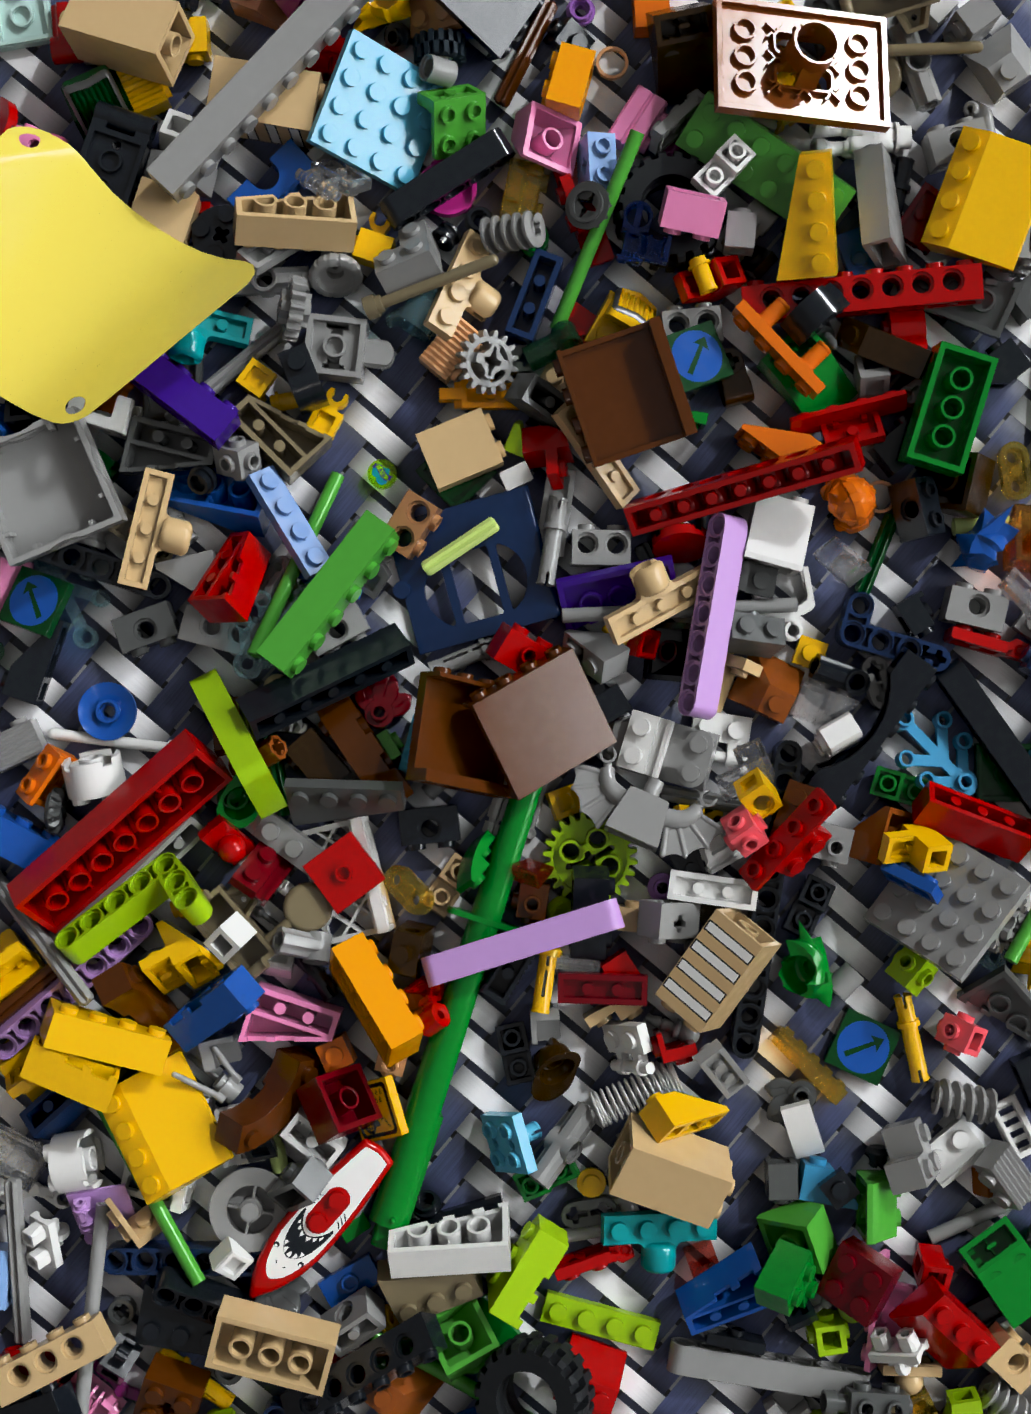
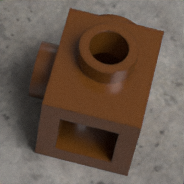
[511,879,550,924]

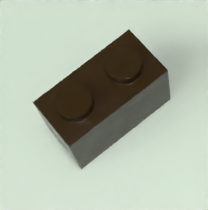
[286,727,352,780]

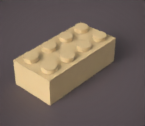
[204,1294,341,1397]

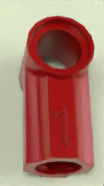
[50,1,84,65]

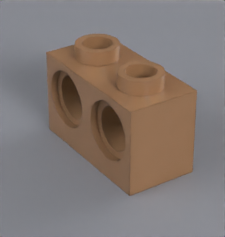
[387,489,443,560]

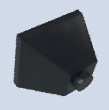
[642,622,691,682]

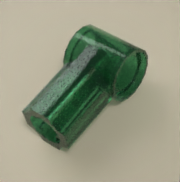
[522,320,583,372]

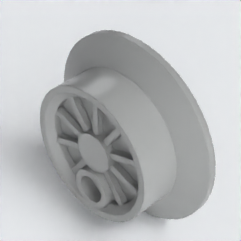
[209,1167,287,1253]

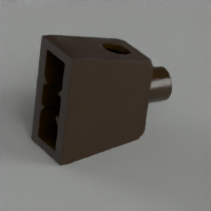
[388,920,436,979]

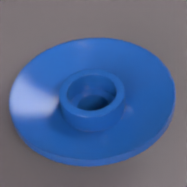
[78,682,137,741]

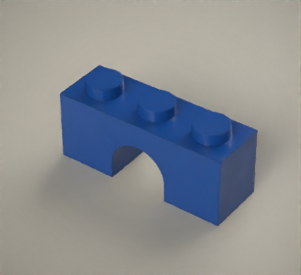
[227,139,318,208]

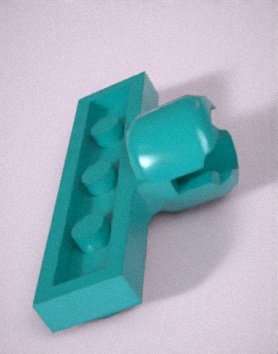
[168,310,254,366]
[600,1210,717,1274]

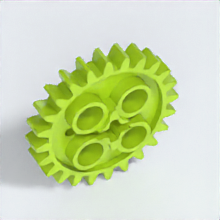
[543,813,638,899]

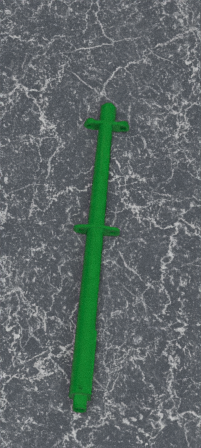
[369,786,543,1250]

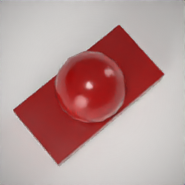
[197,814,256,866]

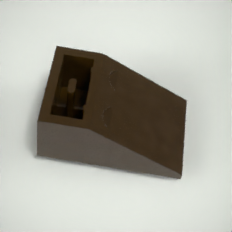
[646,1,714,103]

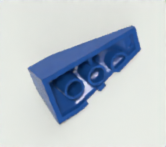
[167,467,278,537]

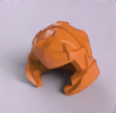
[820,474,878,534]

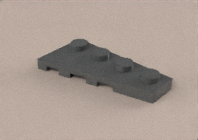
[283,778,406,826]

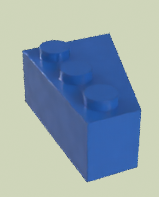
[0,804,60,869]
[163,964,265,1053]
[675,1242,766,1336]

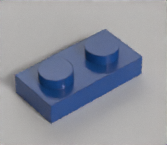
[880,862,944,905]

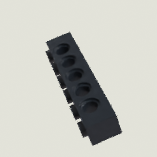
[279,1312,448,1414]

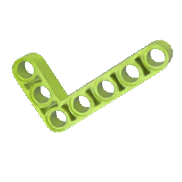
[189,668,288,819]
[54,852,213,965]

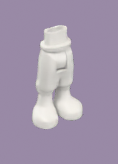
[809,122,912,160]

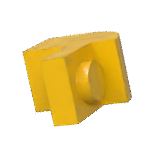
[878,824,954,874]

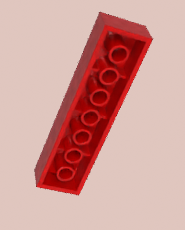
[6,728,233,934]

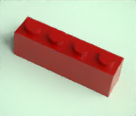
[912,780,1031,863]

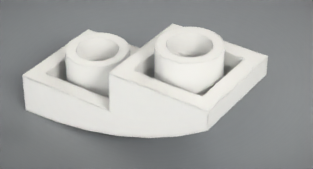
[690,133,756,196]
[780,1099,825,1159]

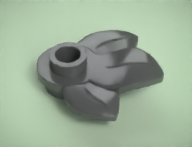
[764,1077,817,1123]
[254,1276,310,1313]

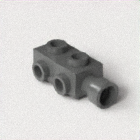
[820,1380,913,1414]

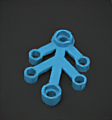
[895,711,978,796]

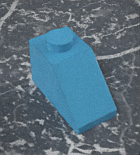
[798,1155,858,1210]

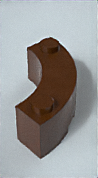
[317,696,414,798]
[92,962,185,1057]
[214,1045,321,1154]

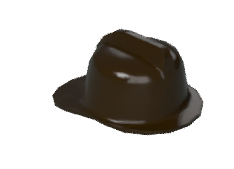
[531,1038,581,1101]

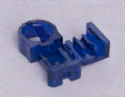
[616,201,673,266]

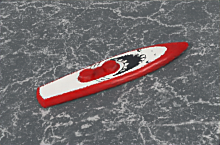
[249,1138,393,1298]

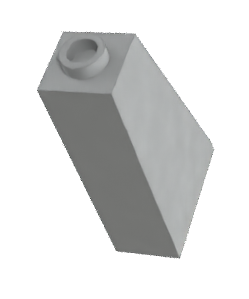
[853,142,908,270]

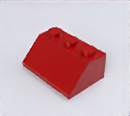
[889,1275,1001,1369]

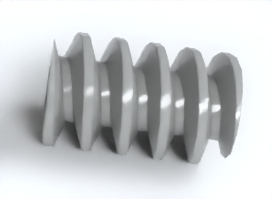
[479,210,546,254]
[931,1078,998,1125]
[977,1373,1031,1414]

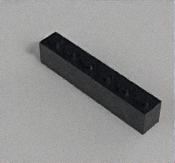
[235,623,415,741]

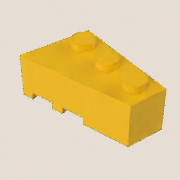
[19,1035,121,1114]

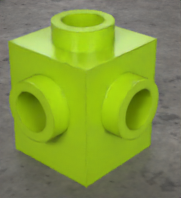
[885,946,938,997]
[805,1308,850,1357]

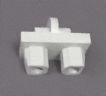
[21,1211,70,1271]
[868,1327,929,1376]

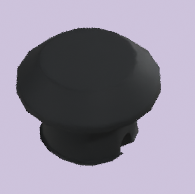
[865,1144,889,1169]

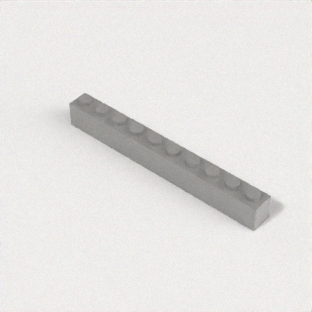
[146,0,374,203]

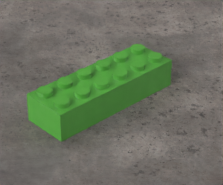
[675,90,857,221]

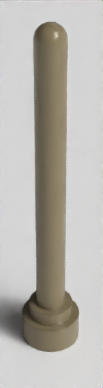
[887,41,984,57]
[361,254,499,321]

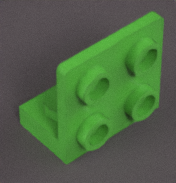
[417,83,486,160]

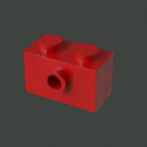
[485,622,553,672]

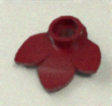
[355,675,412,729]

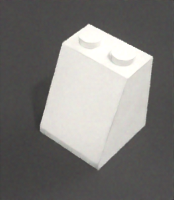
[743,495,815,577]

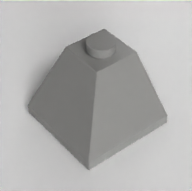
[962,23,1031,104]

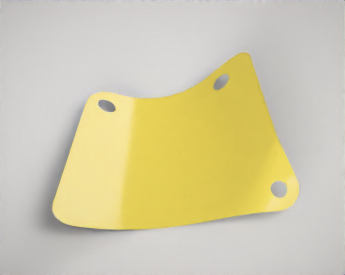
[0,127,255,424]

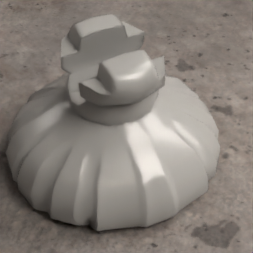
[308,251,363,298]

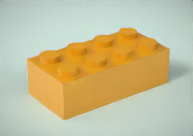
[329,932,424,1068]

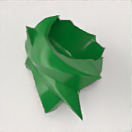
[778,921,833,1008]

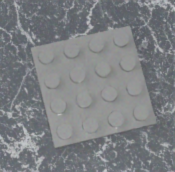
[863,835,1031,983]

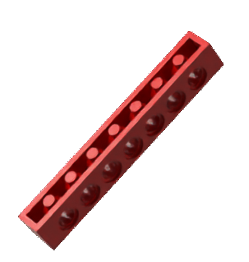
[741,259,984,324]
[623,434,866,537]

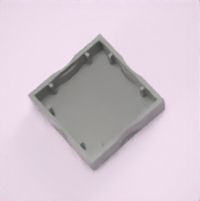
[0,406,129,566]

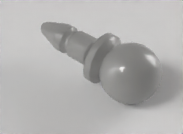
[645,1015,700,1045]

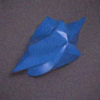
[951,505,1019,573]

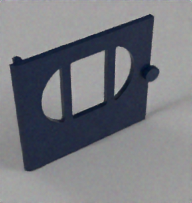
[393,485,562,655]

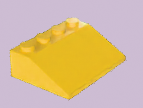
[921,126,1031,272]
[103,1051,235,1205]

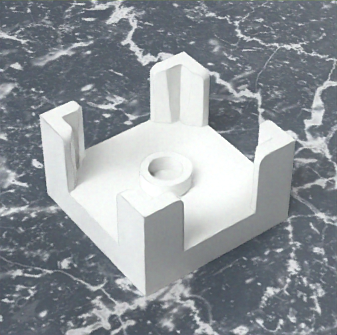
[67,395,143,440]

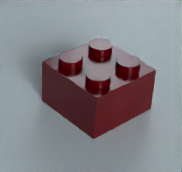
[296,1063,383,1145]
[817,1235,904,1327]

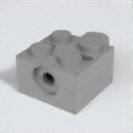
[305,313,395,385]

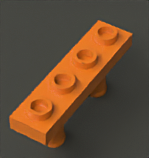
[731,297,831,400]

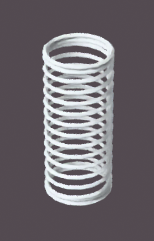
[590,1062,685,1128]

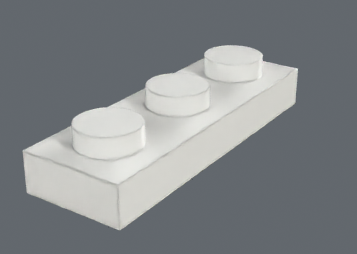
[667,869,758,911]

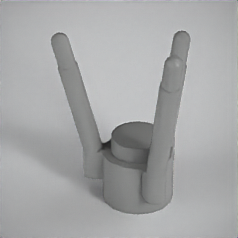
[171,1045,244,1104]

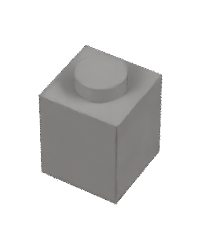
[722,207,758,257]

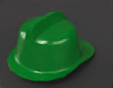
[216,774,258,829]

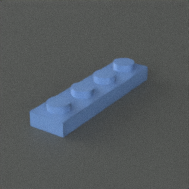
[245,465,329,580]

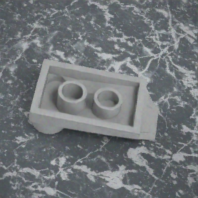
[607,715,720,792]

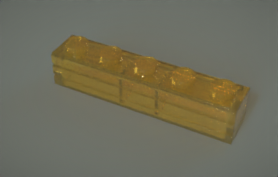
[768,1025,848,1106]

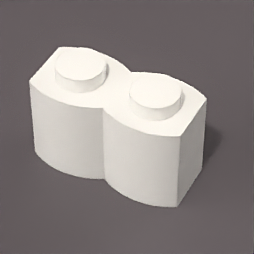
[812,711,863,759]

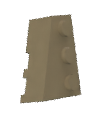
[235,394,332,486]
[377,1259,483,1324]

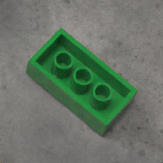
[898,341,999,478]

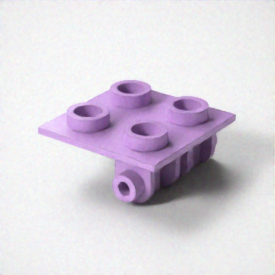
[66,1183,136,1245]

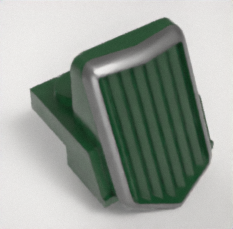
[61,65,134,141]

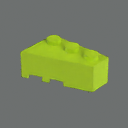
[486,1213,569,1330]

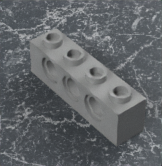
[177,604,269,663]

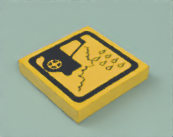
[359,1075,409,1142]

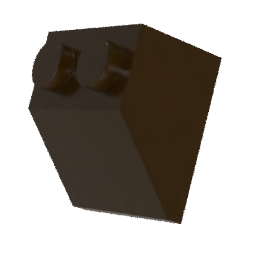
[922,452,996,518]

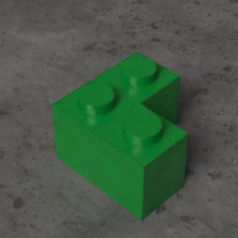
[754,1238,818,1317]

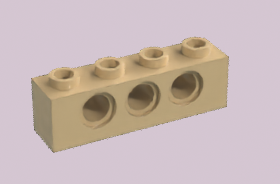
[0,1311,117,1408]

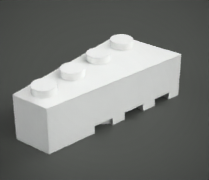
[387,1201,511,1279]

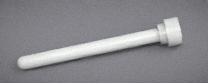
[48,728,172,753]

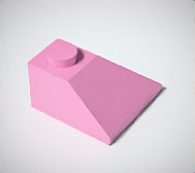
[511,100,583,177]

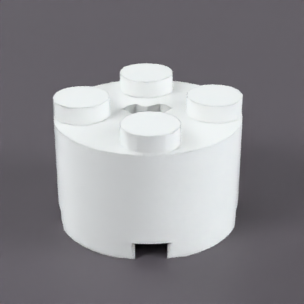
[61,748,126,806]
[43,1128,105,1194]

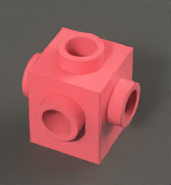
[719,804,770,858]
[934,1011,989,1057]

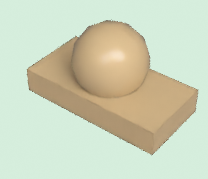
[877,1356,942,1396]

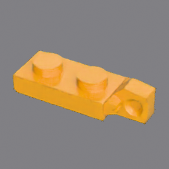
[439,379,519,410]

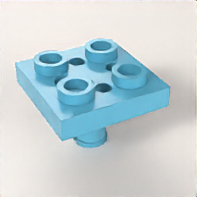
[480,1111,542,1174]

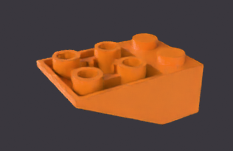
[734,424,822,489]

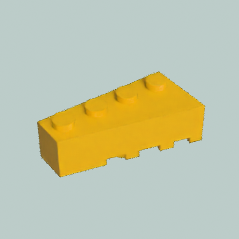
[776,148,838,281]
[39,997,172,1076]

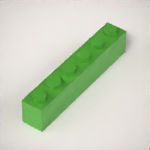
[256,510,400,679]

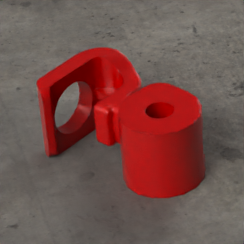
[404,976,451,1037]

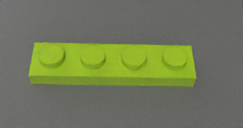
[540,1289,661,1351]

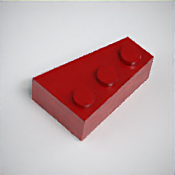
[187,531,271,623]

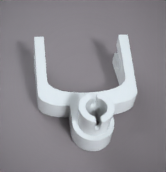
[751,566,815,642]

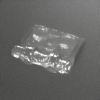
[295,157,372,202]

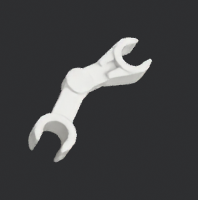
[0,1181,69,1210]

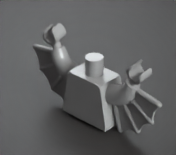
[571,748,725,858]

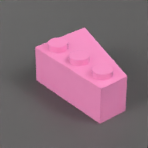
[238,981,344,1042]

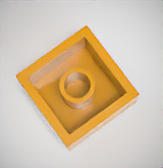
[541,41,596,121]

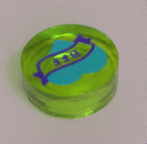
[367,459,397,490]

